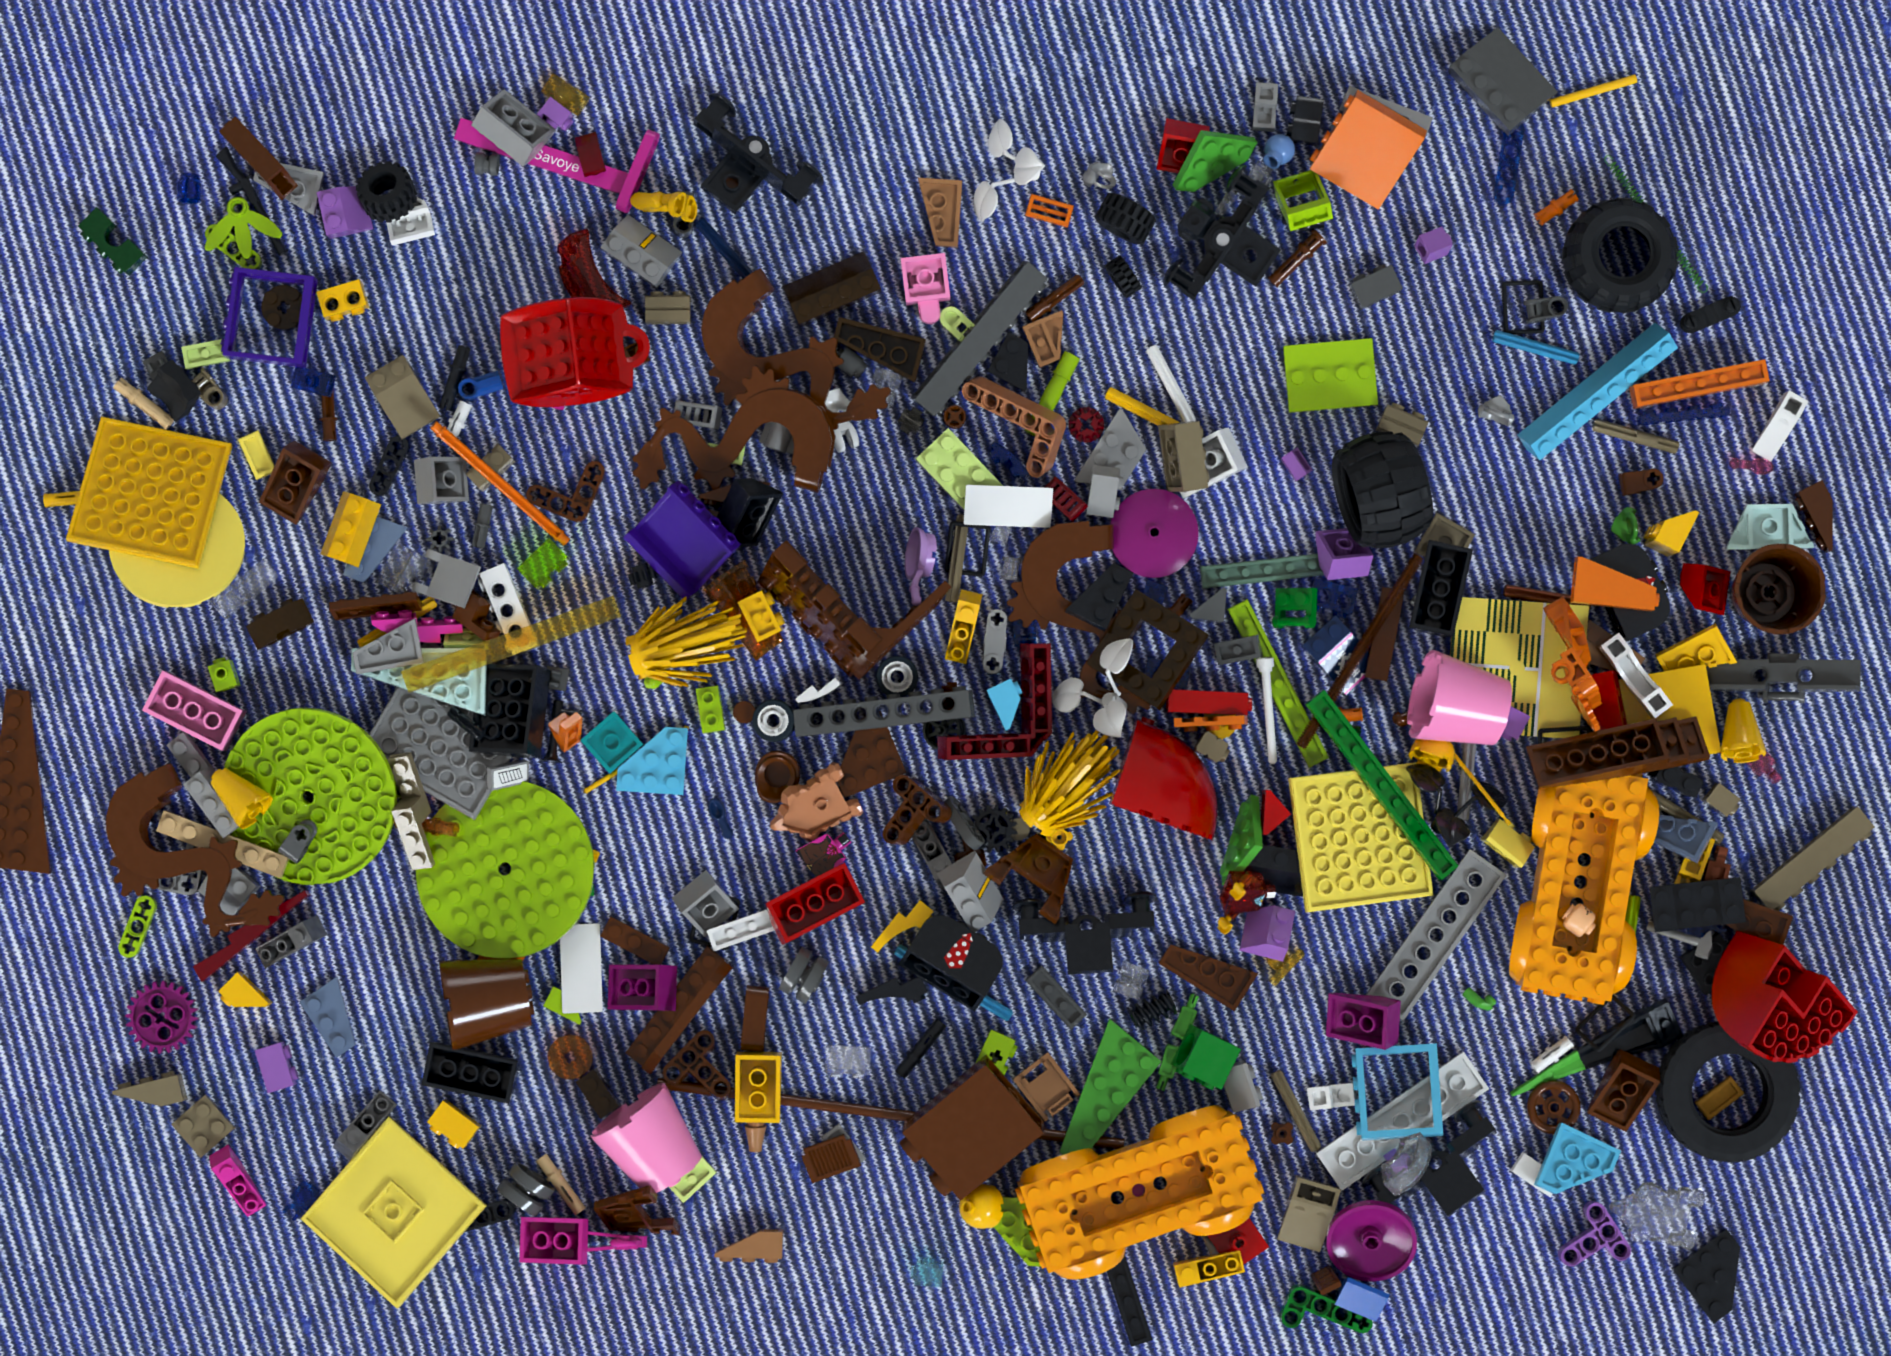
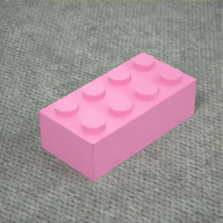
[142,670,247,751]

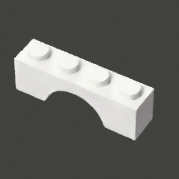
[1598,633,1673,719]

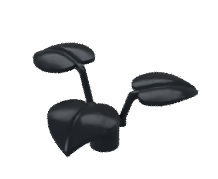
[1405,764,1507,848]

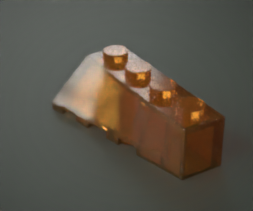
[703,560,784,661]

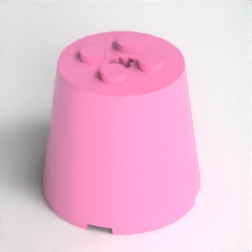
[1407,650,1512,745]
[591,1083,702,1193]

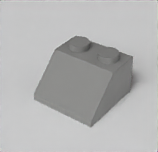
[414,457,469,504]
[198,867,261,915]
[672,870,739,937]

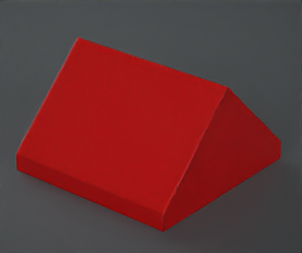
[1261,790,1291,835]

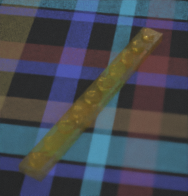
[401,595,621,693]

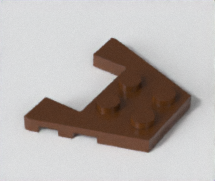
[983,834,1073,924]
[593,1186,680,1235]

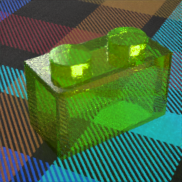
[517,538,569,589]

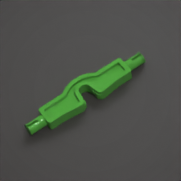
[1156,993,1199,1091]

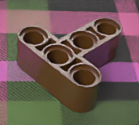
[883,775,952,845]
[662,1030,731,1101]

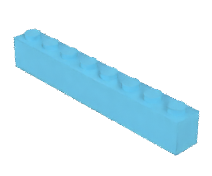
[1517,323,1678,460]

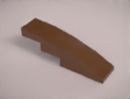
[1364,586,1404,681]

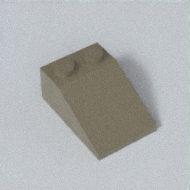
[364,355,441,439]

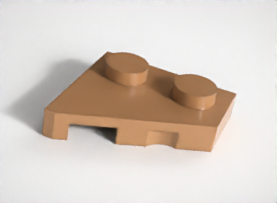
[1022,310,1063,368]

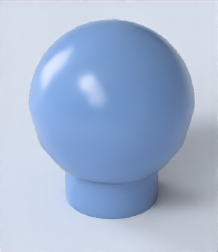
[1263,134,1295,169]

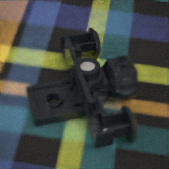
[1163,165,1281,300]

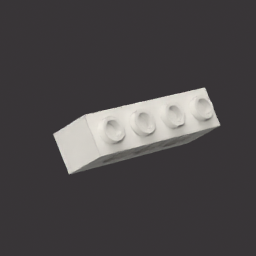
[478,563,540,657]

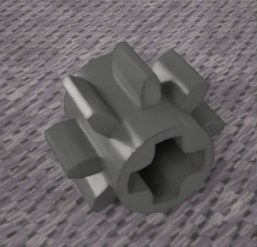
[426,525,455,554]

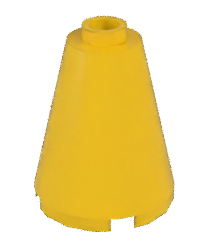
[1720,698,1766,763]
[211,768,273,829]

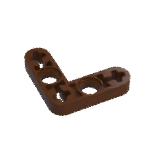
[526,461,606,523]

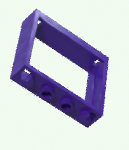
[220,267,318,368]

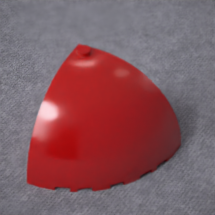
[1109,717,1217,840]
[1712,931,1858,1063]

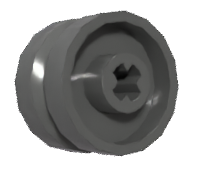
[778,946,830,1004]
[497,1162,555,1216]

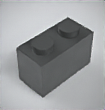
[1349,264,1403,310]

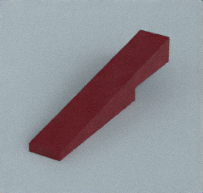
[193,890,311,982]

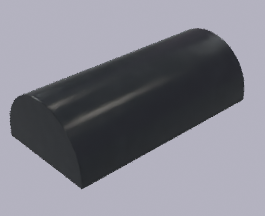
[1409,540,1473,637]
[421,1041,519,1104]

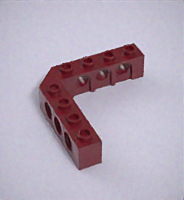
[937,643,1052,760]

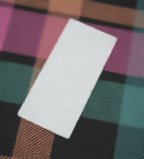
[964,485,1053,528]
[560,923,603,1014]

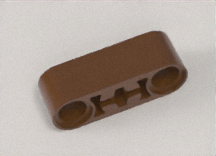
[741,985,769,1052]

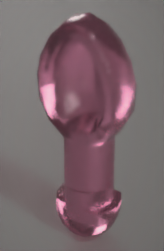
[1729,458,1774,475]

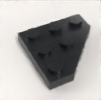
[1672,1228,1740,1324]

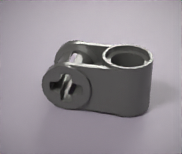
[1523,296,1568,324]
[278,819,317,864]

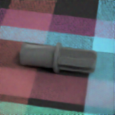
[472,503,494,549]

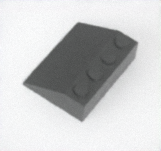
[1448,27,1558,137]

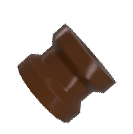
[944,405,966,429]

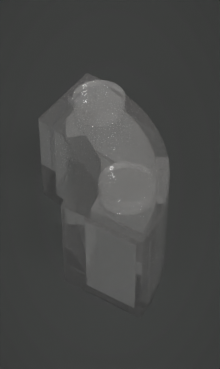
[1381,1132,1432,1196]

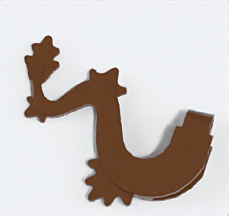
[701,268,891,430]
[632,365,836,493]
[1007,521,1150,714]
[106,763,285,937]

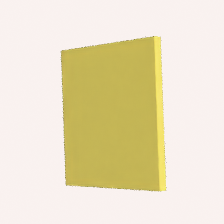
[300,1116,487,1308]

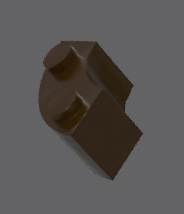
[246,598,314,650]

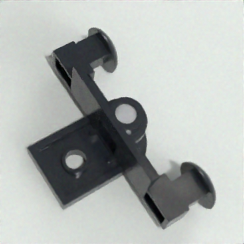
[693,93,824,215]

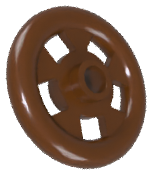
[1527,1080,1581,1134]

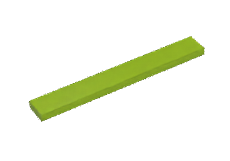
[1227,599,1329,768]

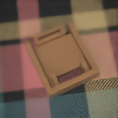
[1013,1052,1081,1122]

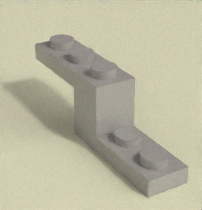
[166,732,239,838]

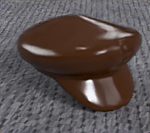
[755,750,800,803]

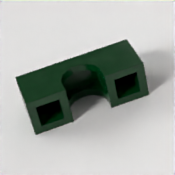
[78,207,148,276]

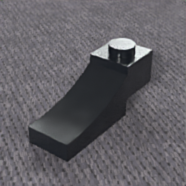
[856,977,928,1005]

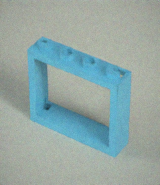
[1352,1043,1443,1141]

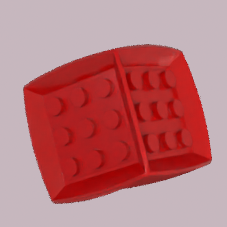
[500,297,650,407]

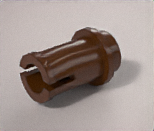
[1167,593,1193,616]

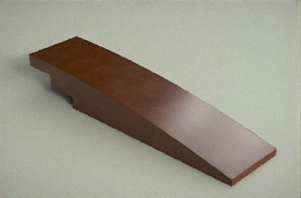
[1526,717,1710,789]

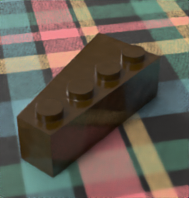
[834,317,926,383]

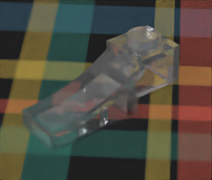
[1214,160,1274,218]
[209,559,279,619]

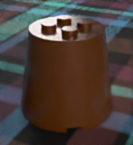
[1731,544,1826,634]
[439,959,534,1050]

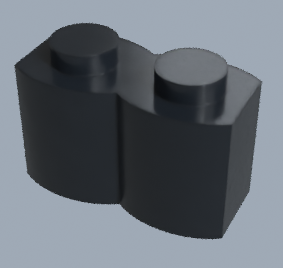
[1286,95,1324,146]
[1651,767,1703,797]

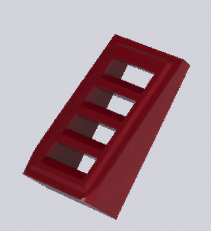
[1044,477,1088,522]

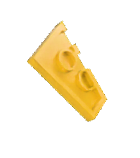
[1655,623,1737,671]

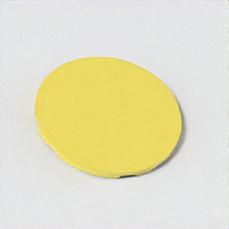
[109,493,245,608]

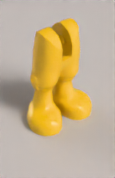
[630,191,697,222]

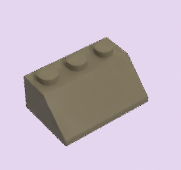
[1158,421,1209,492]

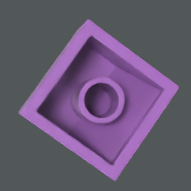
[317,186,373,239]
[1315,528,1374,580]
[1239,905,1295,961]

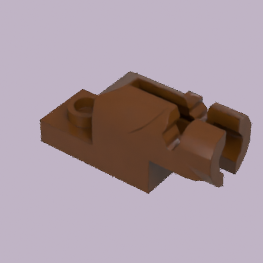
[452,589,501,641]

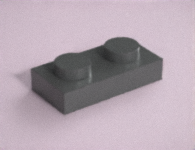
[1214,635,1263,665]

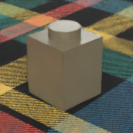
[1702,783,1740,817]

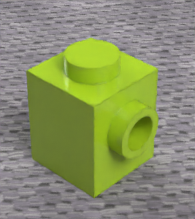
[208,657,241,693]

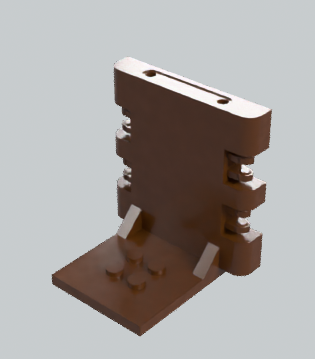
[757,540,951,680]

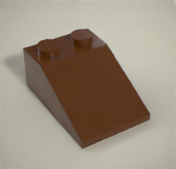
[259,440,332,525]
[1587,1049,1661,1132]

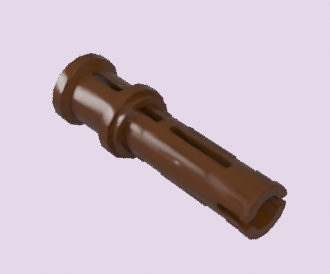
[1267,229,1327,288]

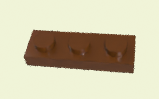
[600,916,670,965]

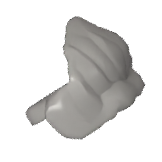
[1082,162,1116,189]
[1478,395,1515,427]

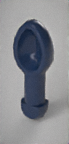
[708,798,733,839]

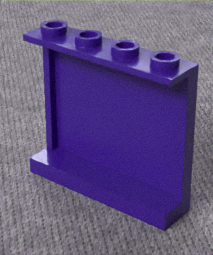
[623,480,741,602]

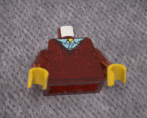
[1217,871,1276,935]

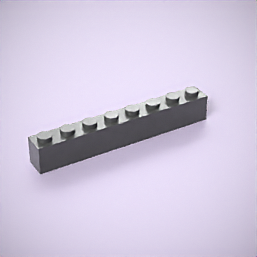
[911,261,1048,416]

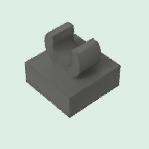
[142,351,169,380]
[547,666,570,692]

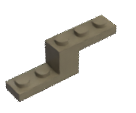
[388,752,435,870]

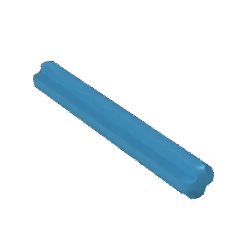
[1492,330,1579,365]

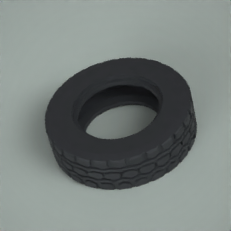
[1655,1021,1801,1163]

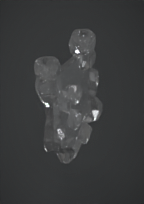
[1609,1182,1705,1250]

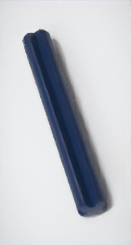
[695,218,753,279]

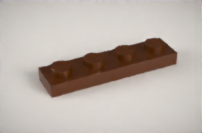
[329,591,422,620]

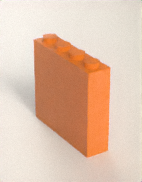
[1309,90,1427,210]

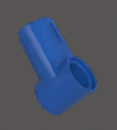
[458,371,504,401]

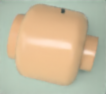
[1562,903,1596,937]

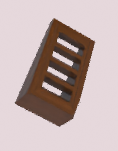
[1311,1265,1342,1295]

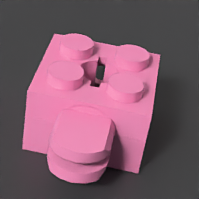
[901,253,950,325]

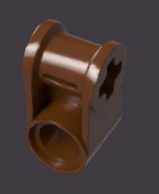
[1618,469,1663,496]

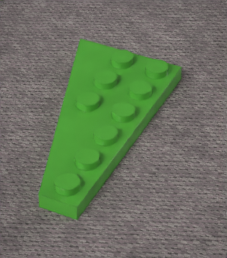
[1059,1019,1162,1155]

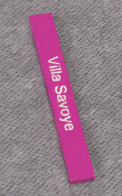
[454,118,628,194]

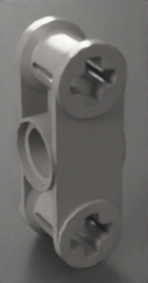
[983,609,1007,675]

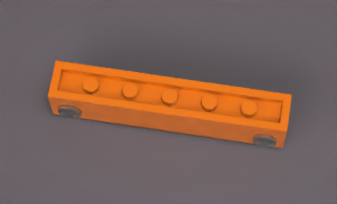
[1629,359,1770,410]

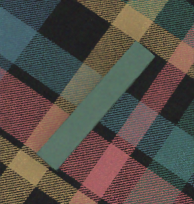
[1200,553,1325,589]

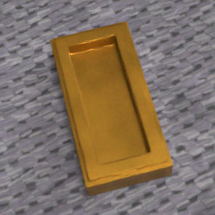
[1694,1075,1744,1121]

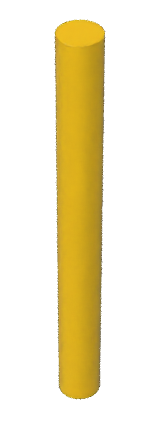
[1549,74,1637,108]

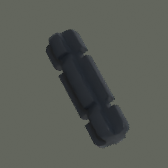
[447,706,485,741]

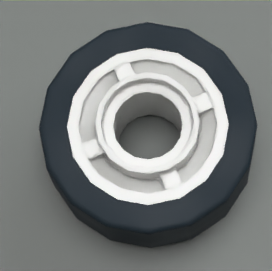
[876,656,919,698]
[752,699,795,742]

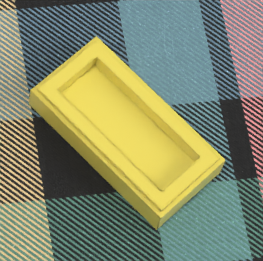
[238,430,275,480]

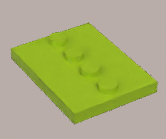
[1283,338,1378,413]

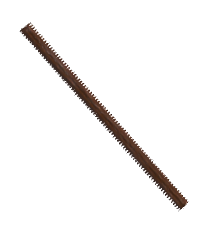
[1295,553,1424,749]

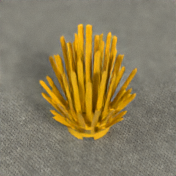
[626,596,747,687]
[1019,730,1121,836]

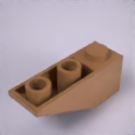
[714,1229,783,1263]

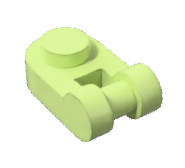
[940,306,975,342]

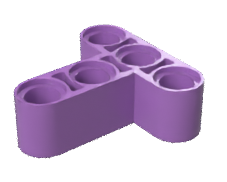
[1558,1201,1631,1266]

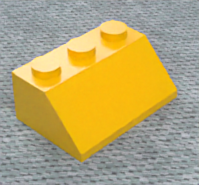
[320,491,381,568]
[1643,510,1700,557]

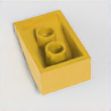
[735,1051,782,1123]

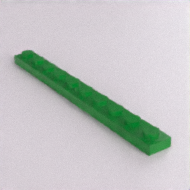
[1305,690,1458,880]

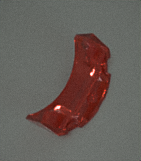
[557,228,632,309]

